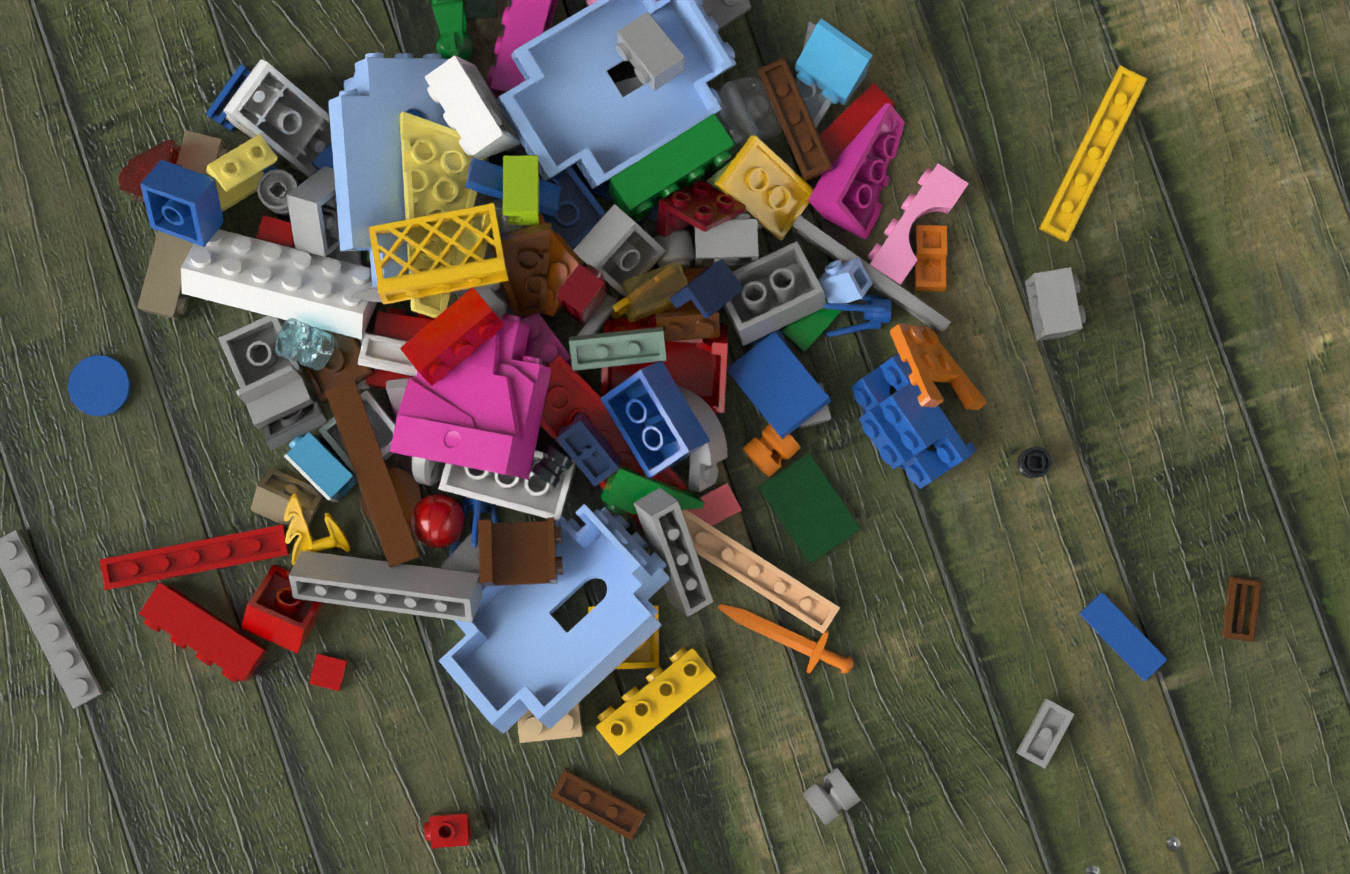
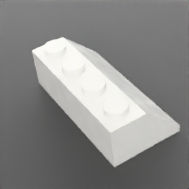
[438,450,577,522]

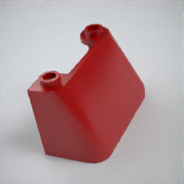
[601,318,728,415]

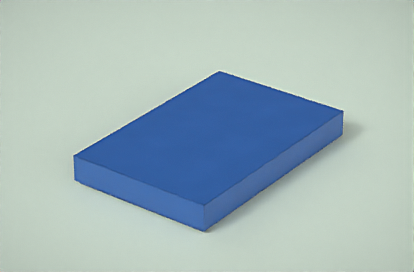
[727,331,831,439]

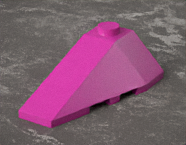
[808,103,905,239]

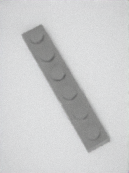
[0,530,104,709]

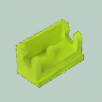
[503,155,540,226]

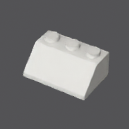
[425,56,521,159]

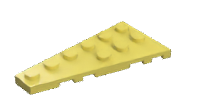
[399,111,486,318]

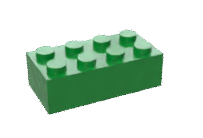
[608,113,734,222]

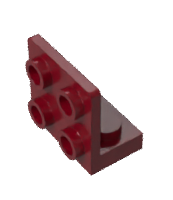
[656,180,746,237]

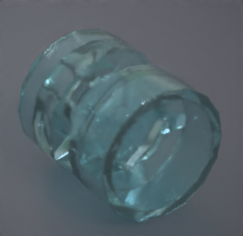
[275,318,334,371]

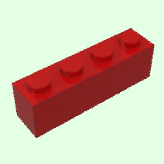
[139,582,269,683]

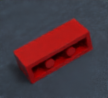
[400,287,505,386]

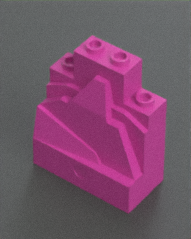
[390,314,551,480]

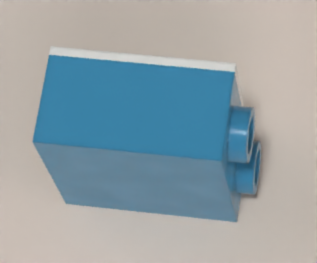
[284,432,358,503]

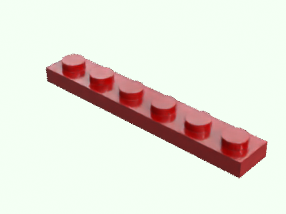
[99,524,290,590]

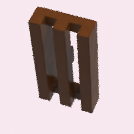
[1221,576,1262,642]

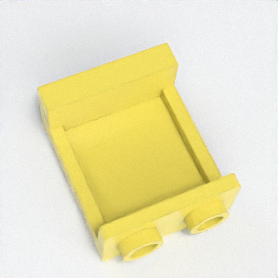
[205,134,277,212]

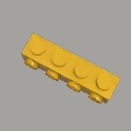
[595,647,716,756]

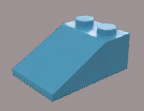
[795,18,873,105]

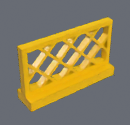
[368,203,509,305]

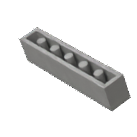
[289,550,483,622]

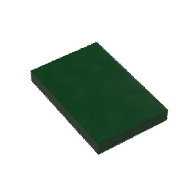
[758,453,861,564]

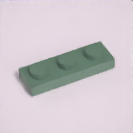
[569,327,667,371]

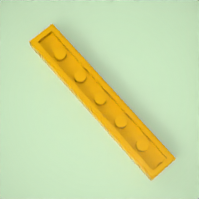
[1039,65,1148,242]

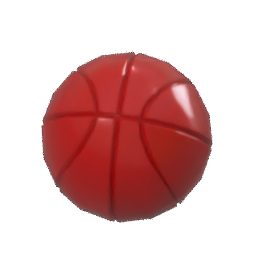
[411,493,465,548]

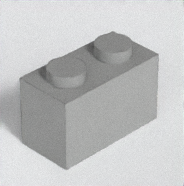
[616,12,685,91]

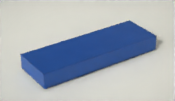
[465,157,561,216]
[1079,592,1167,681]

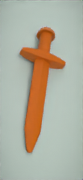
[718,604,854,673]

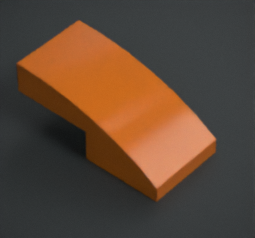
[914,225,947,292]

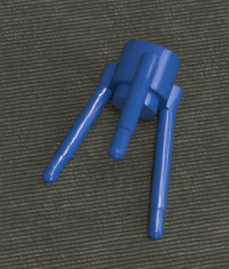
[824,294,891,337]
[449,496,499,557]

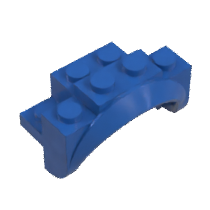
[850,353,977,489]

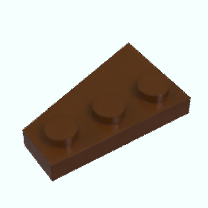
[490,222,551,317]

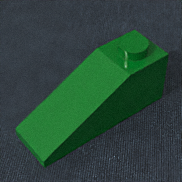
[601,465,705,515]

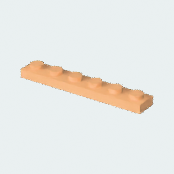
[681,510,840,634]

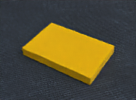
[715,135,814,241]

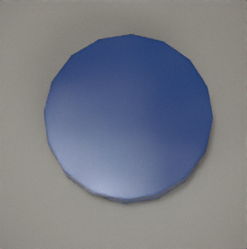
[68,355,132,417]

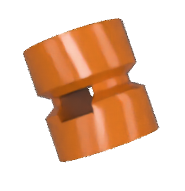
[742,424,801,477]

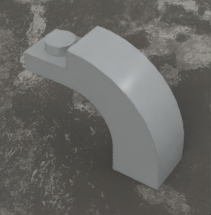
[678,386,728,492]

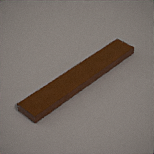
[325,380,420,568]

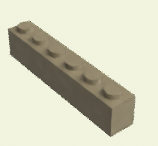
[137,130,229,320]

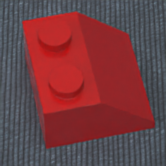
[241,564,324,654]

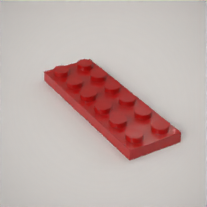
[540,354,688,529]

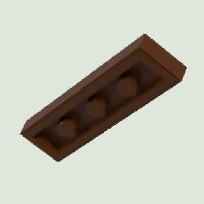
[757,57,833,182]

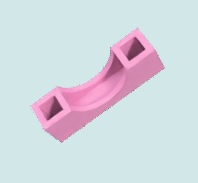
[867,163,969,286]

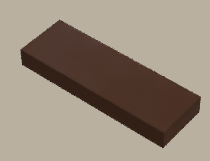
[550,768,647,840]

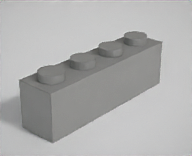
[634,488,713,617]

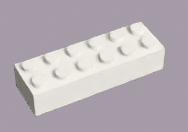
[181,229,377,339]

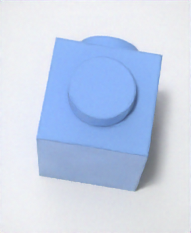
[818,258,873,304]

